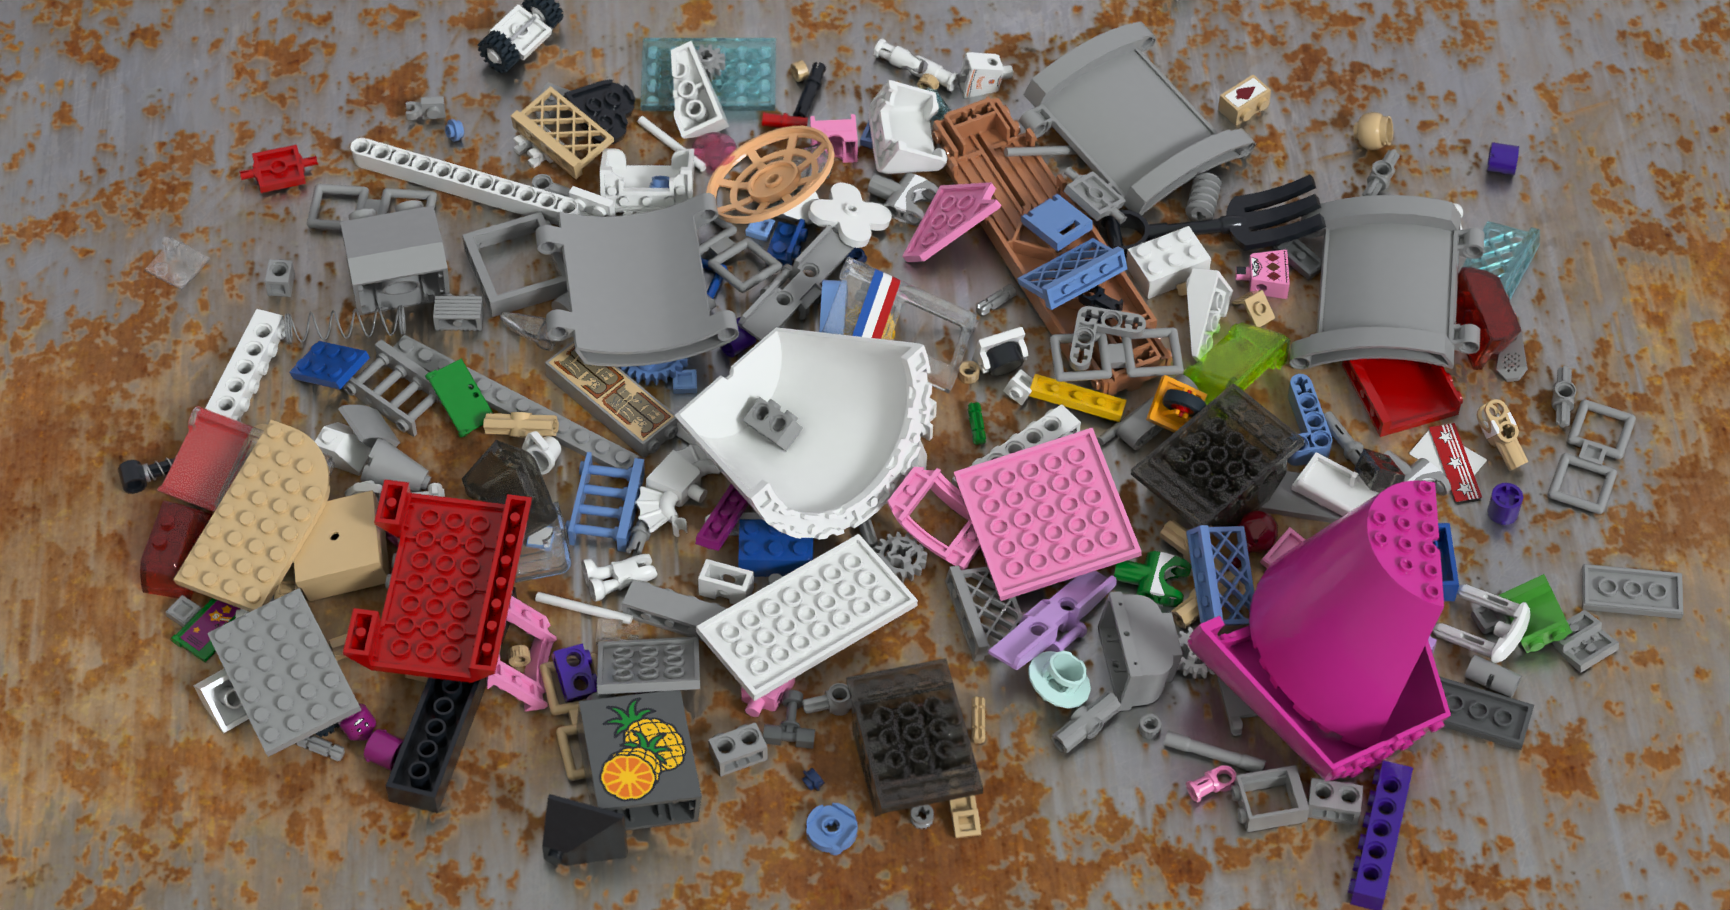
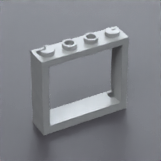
[462,212,567,317]

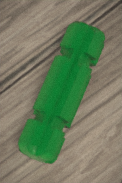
[968,402,986,445]

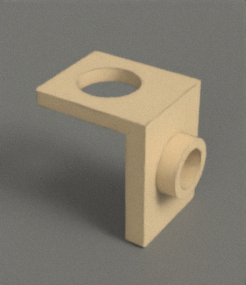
[1232,290,1275,328]

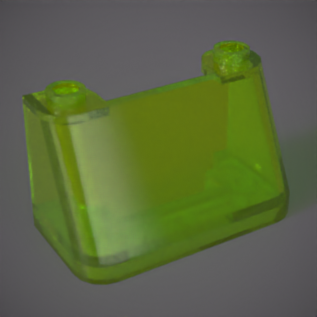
[1183,322,1290,418]

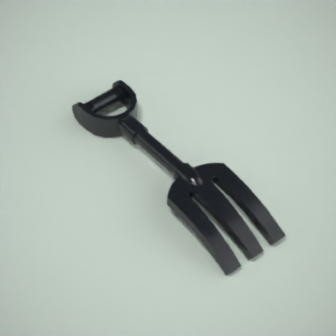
[1100,174,1326,259]

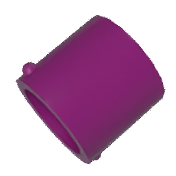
[364,729,404,771]

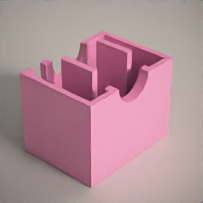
[810,114,858,164]

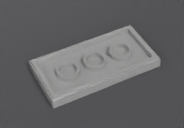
[1582,564,1683,619]

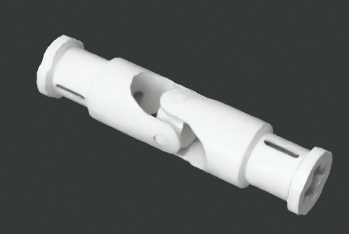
[873,38,960,92]

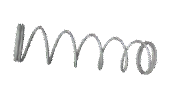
[284,305,406,343]

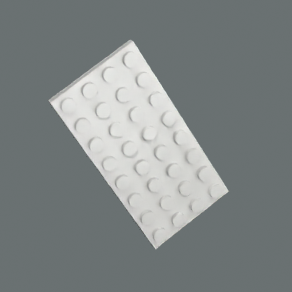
[696,534,918,701]

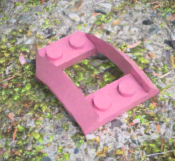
[887,467,981,570]
[486,596,557,711]

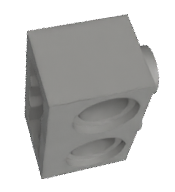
[743,397,803,451]
[708,722,768,777]
[1308,778,1363,825]

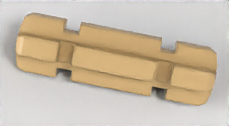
[971,696,985,744]

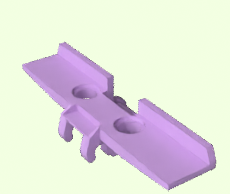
[988,571,1117,670]

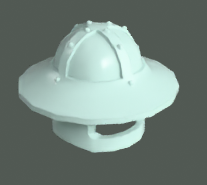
[1028,651,1091,709]

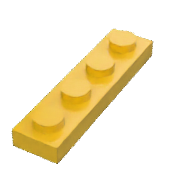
[1029,374,1127,422]

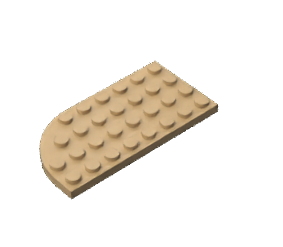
[174,420,330,612]

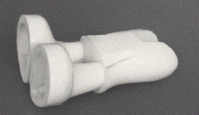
[581,554,658,602]

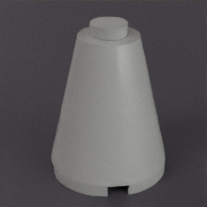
[360,438,432,492]

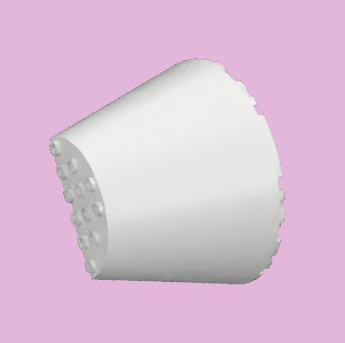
[674,327,932,540]

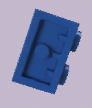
[767,219,808,266]

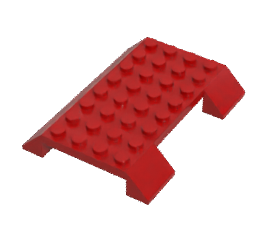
[343,479,532,683]

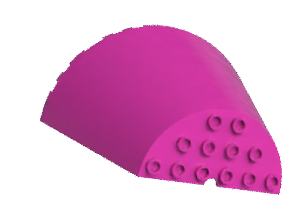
[1249,480,1444,749]
[1187,616,1451,781]

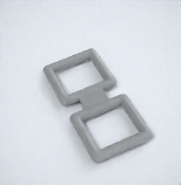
[307,184,437,230]
[699,217,783,293]
[1050,327,1184,382]
[1548,399,1636,514]

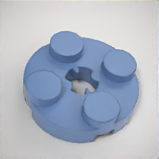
[806,803,858,855]

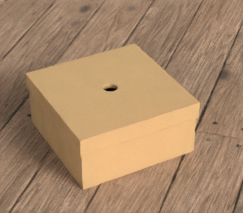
[294,490,390,601]

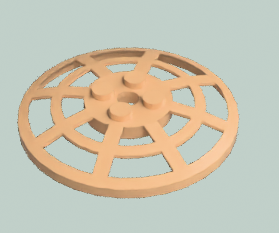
[706,126,835,224]

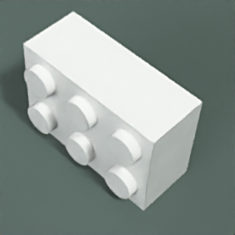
[1126,226,1211,299]

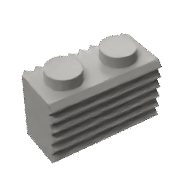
[433,293,484,331]

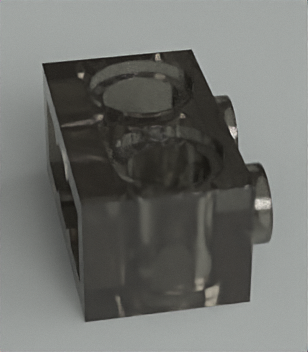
[1354,448,1405,493]

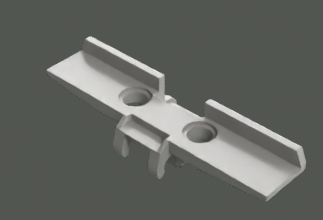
[738,225,854,341]

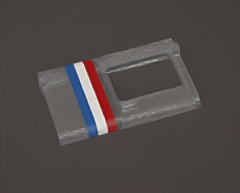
[822,257,979,394]

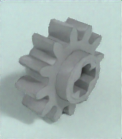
[696,44,726,80]

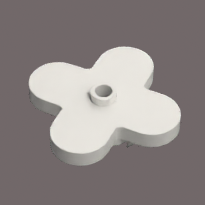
[808,183,892,248]

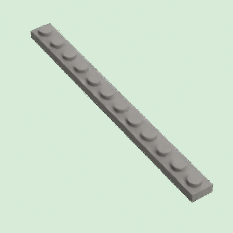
[393,335,640,469]

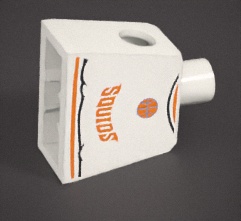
[958,52,1013,98]

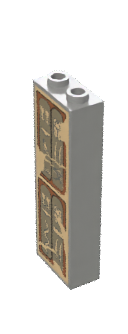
[545,341,678,458]

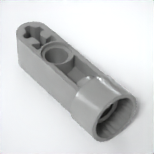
[1117,374,1199,450]

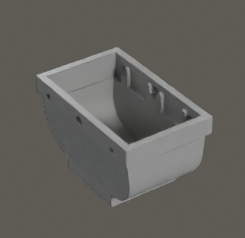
[1098,591,1183,711]

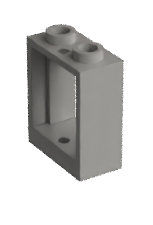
[1231,765,1310,832]

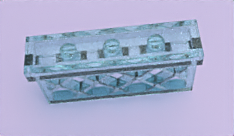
[1457,221,1540,309]

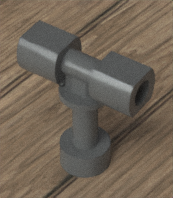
[763,690,815,749]

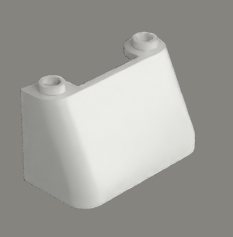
[868,80,947,174]
[600,148,694,212]

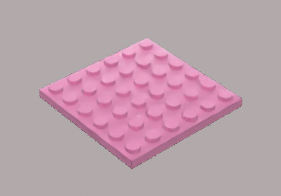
[954,428,1142,601]

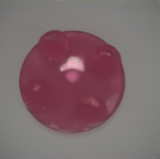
[692,132,737,171]

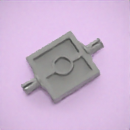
[1063,167,1127,224]

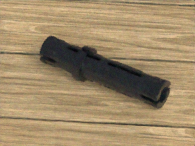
[793,62,826,118]

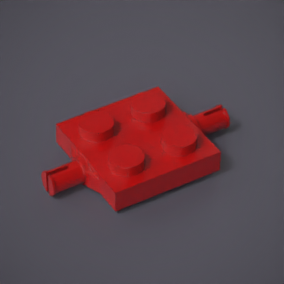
[239,144,318,193]

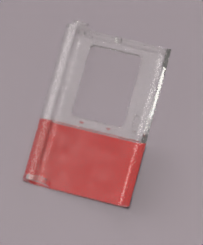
[157,406,335,512]

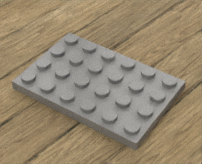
[207,588,361,757]

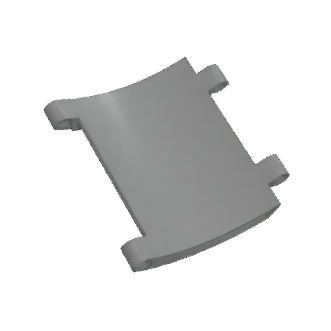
[1019,22,1256,215]
[535,193,739,367]
[1290,195,1485,370]

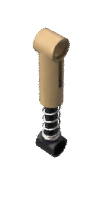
[118,424,267,494]

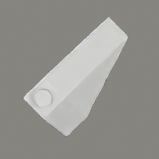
[671,41,730,139]
[1186,268,1233,366]

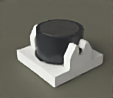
[972,327,1029,376]

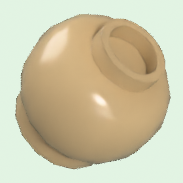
[1354,112,1393,150]

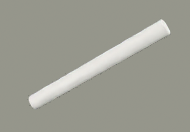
[638,116,707,172]
[535,592,633,625]

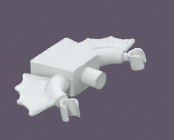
[635,444,721,537]

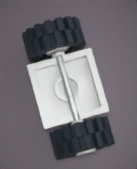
[478,0,564,73]

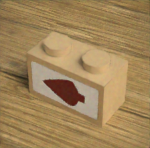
[1218,75,1271,126]

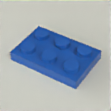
[289,341,370,389]

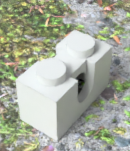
[698,559,754,604]

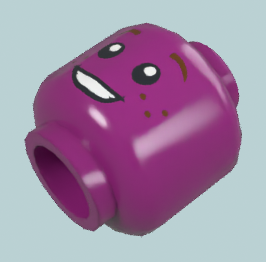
[338,703,376,741]

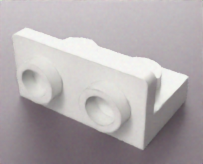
[569,186,616,217]

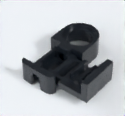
[1078,285,1123,324]

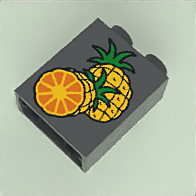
[577,690,702,831]

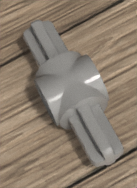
[1362,149,1400,196]
[1551,366,1576,428]
[802,683,877,716]

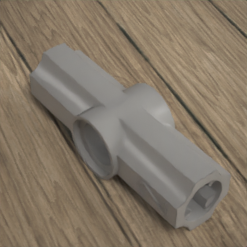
[1051,692,1122,754]

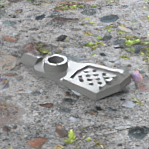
[1496,320,1528,382]

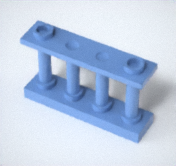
[565,452,645,552]

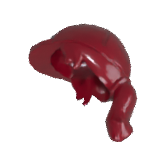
[1227,510,1278,568]

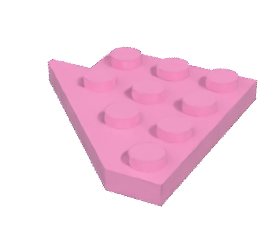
[902,182,1001,262]

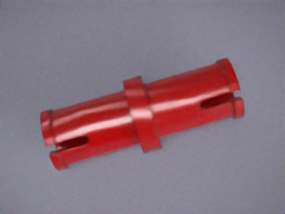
[762,112,808,128]

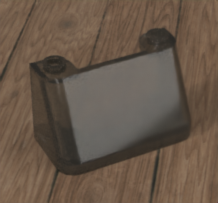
[462,440,558,539]

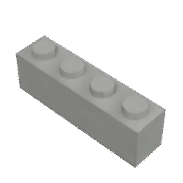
[622,580,726,641]

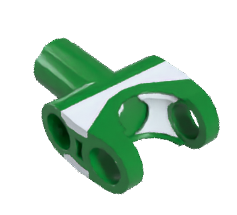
[1114,551,1192,607]

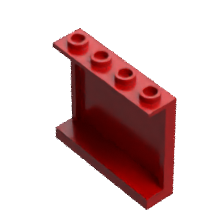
[1342,359,1463,437]

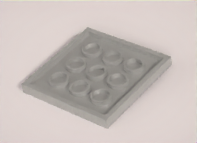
[597,637,700,694]

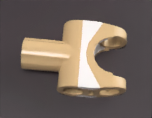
[1476,399,1529,471]

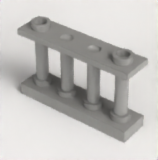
[343,339,442,437]

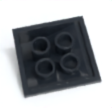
[542,794,628,866]

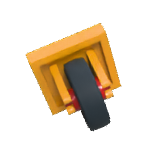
[1146,375,1207,439]

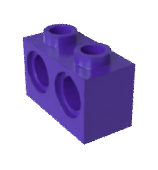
[552,643,597,703]

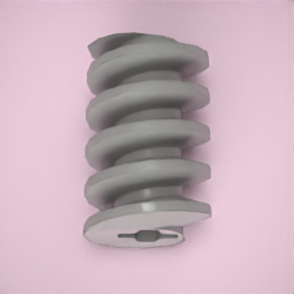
[1185,173,1222,221]

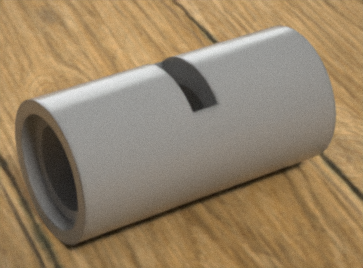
[1465,654,1522,698]

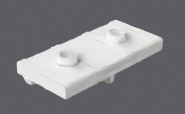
[1291,452,1385,516]

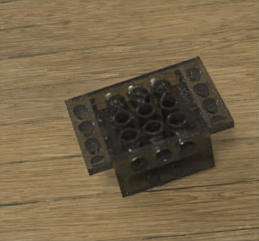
[1131,383,1305,527]
[846,658,984,817]

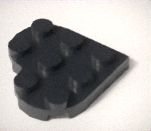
[563,79,636,144]

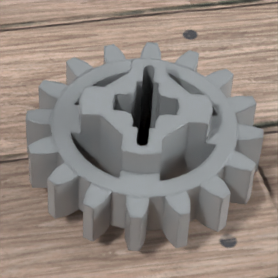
[874,532,927,583]

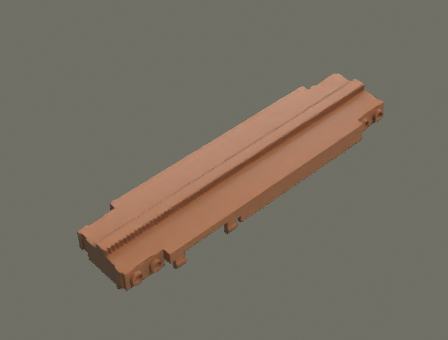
[932,96,1172,396]

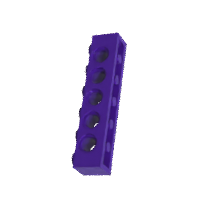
[1348,760,1413,910]

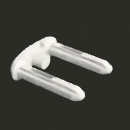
[1432,584,1530,663]

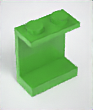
[1499,574,1573,653]

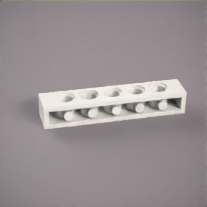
[205,309,285,423]
[952,404,1081,489]

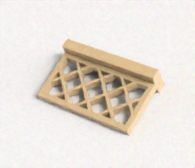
[511,86,614,179]

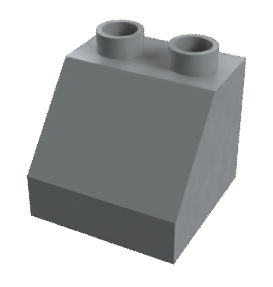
[340,200,450,315]

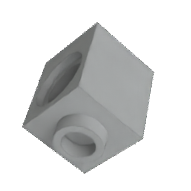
[265,259,295,297]

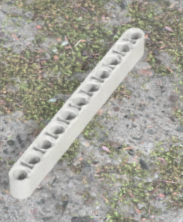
[350,138,580,226]

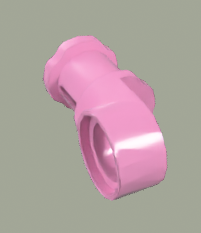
[1186,765,1236,802]

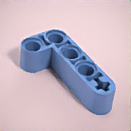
[1285,374,1332,466]

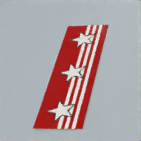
[1429,423,1482,502]

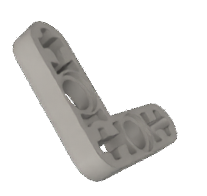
[1069,306,1146,371]

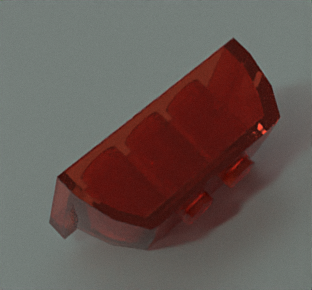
[1456,267,1521,370]
[140,501,213,600]

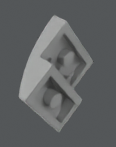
[338,405,400,448]
[1551,610,1619,673]

